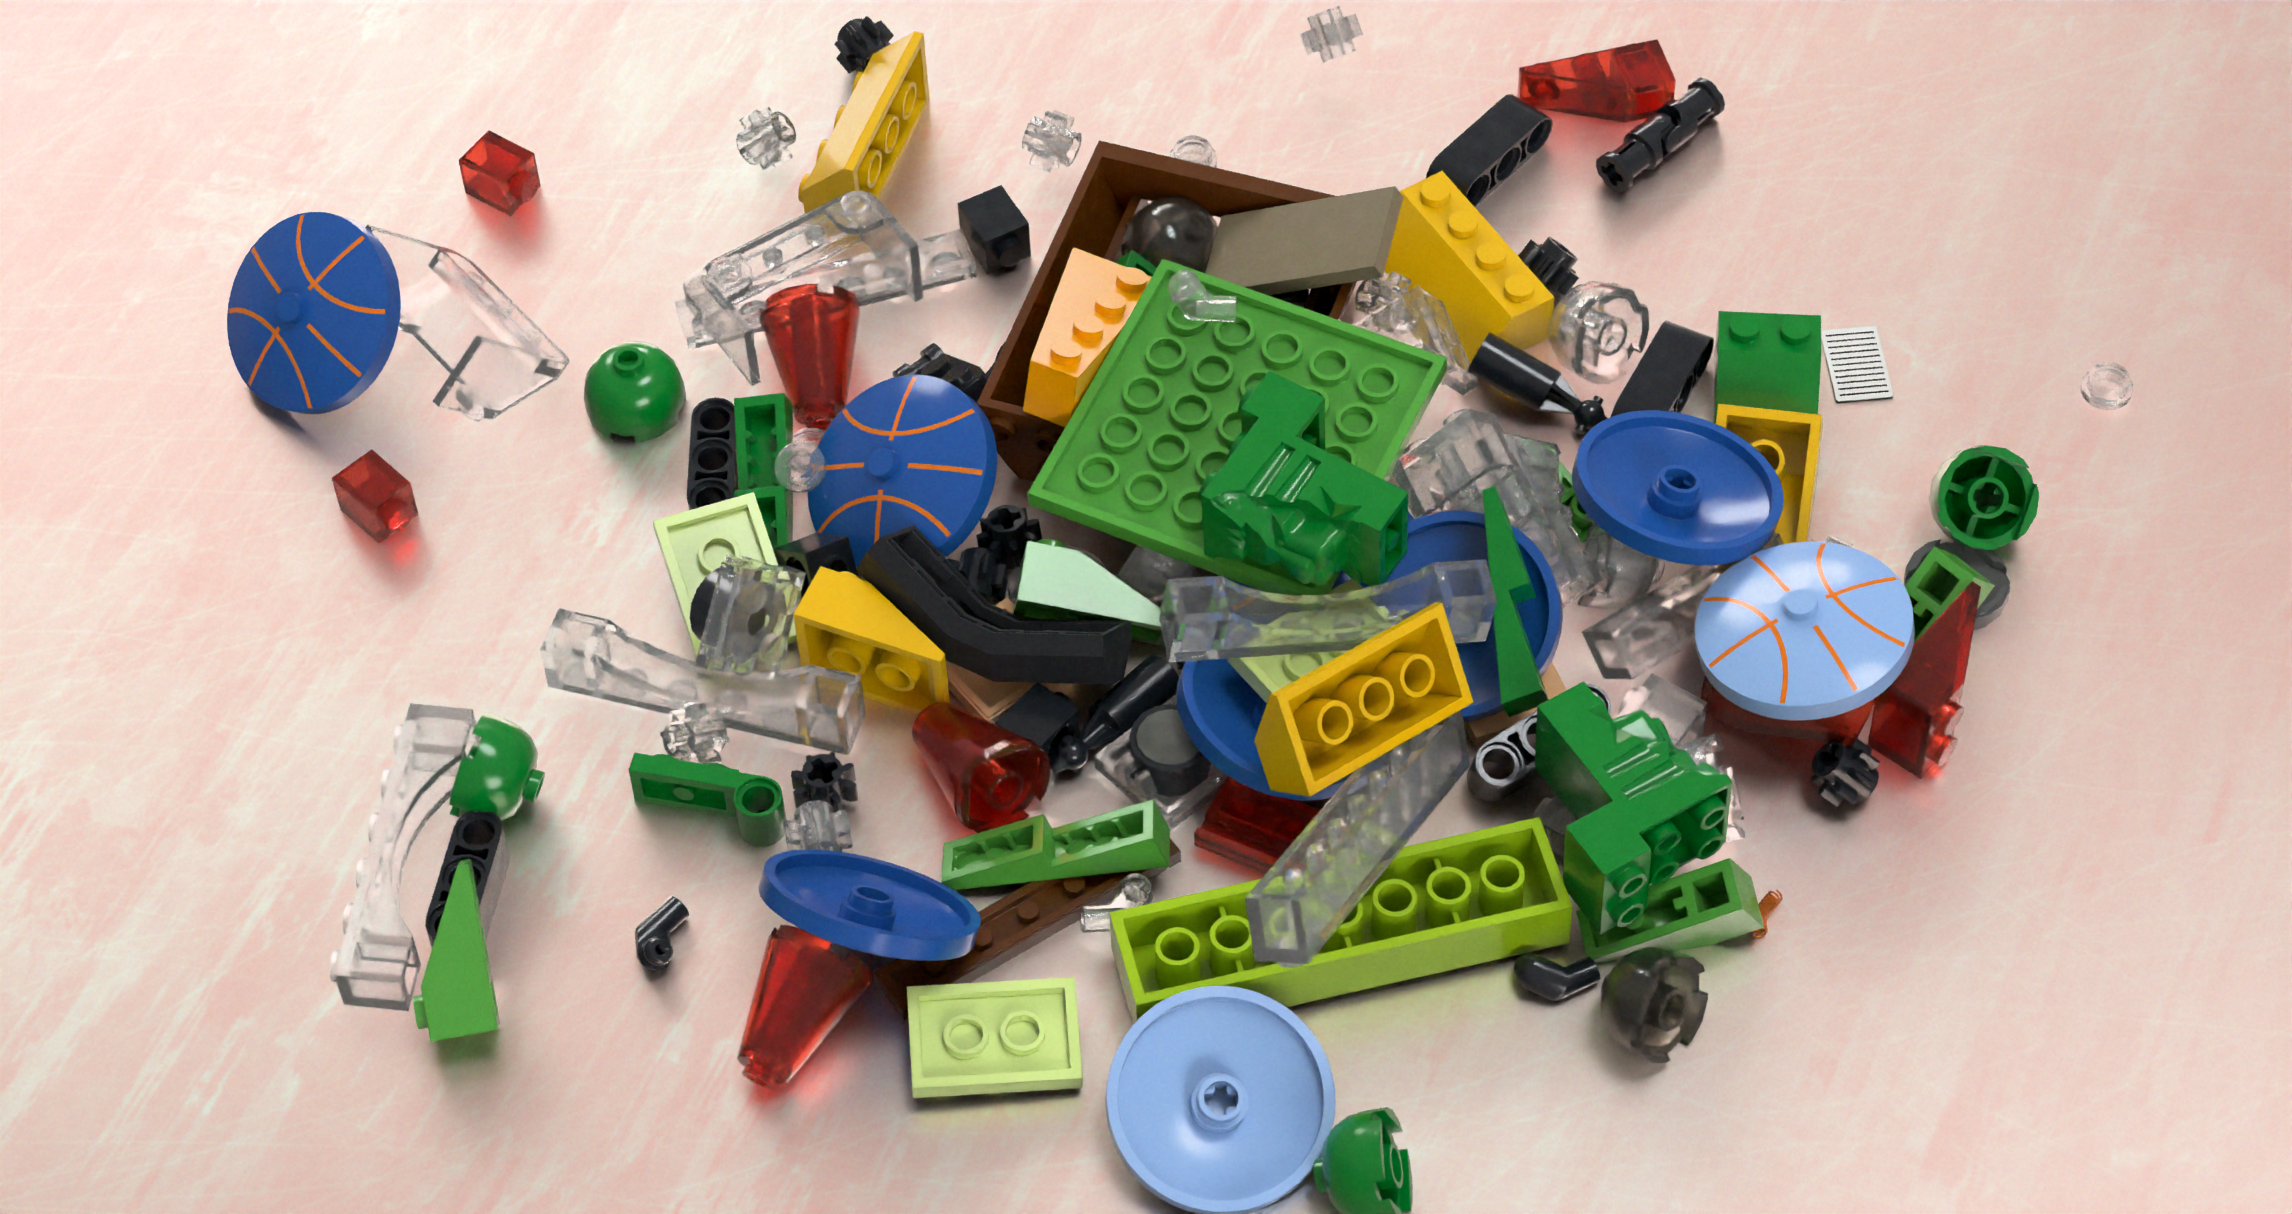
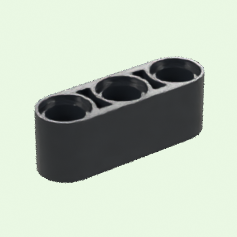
[1426,94,1553,207]
[1611,320,1714,417]
[687,397,738,510]
[1467,684,1611,801]
[425,811,510,948]

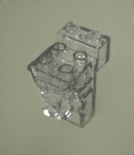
[1392,409,1603,608]

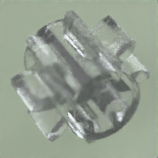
[1300,6,1363,63]
[736,107,796,170]
[1022,110,1082,172]
[1355,271,1417,334]
[660,703,730,764]
[783,800,853,852]

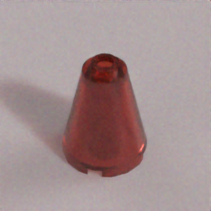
[759,284,860,431]
[912,701,1051,833]
[737,925,873,1089]

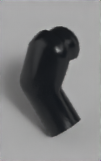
[635,896,689,971]
[1514,953,1601,1001]

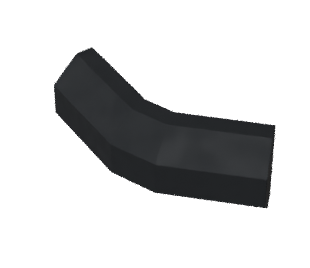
[856,525,1132,685]

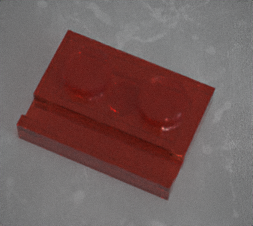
[1194,776,1327,876]

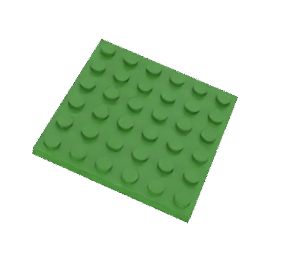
[1028,259,1447,612]

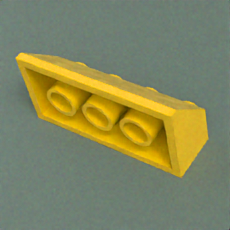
[798,31,930,237]
[1382,171,1555,378]
[1254,602,1474,797]

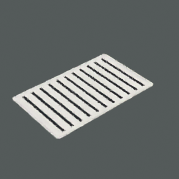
[1821,326,1893,402]

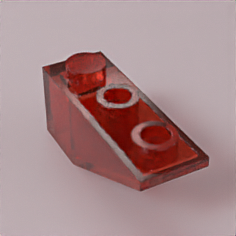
[1517,39,1676,123]

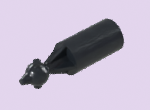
[1467,332,1608,434]
[1051,654,1179,773]

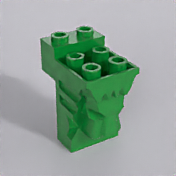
[1198,370,1408,591]
[1535,681,1732,935]

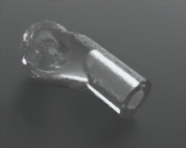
[1168,269,1237,322]
[1080,873,1153,933]

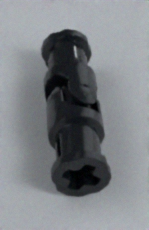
[1596,77,1725,193]

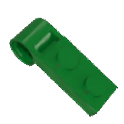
[628,753,787,847]

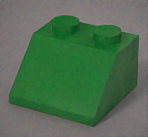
[1714,311,1821,424]

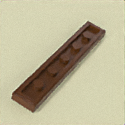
[873,838,1181,1021]

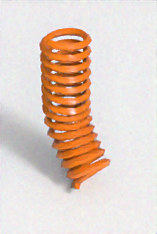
[1752,890,1783,938]

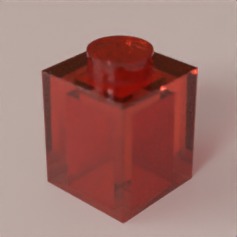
[458,130,541,216]
[332,449,419,543]

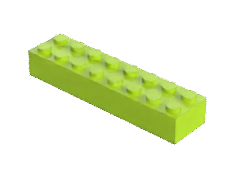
[1109,817,1573,1024]

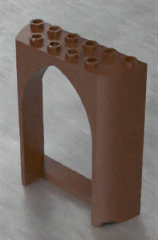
[977,140,1357,482]

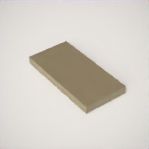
[1205,186,1403,295]

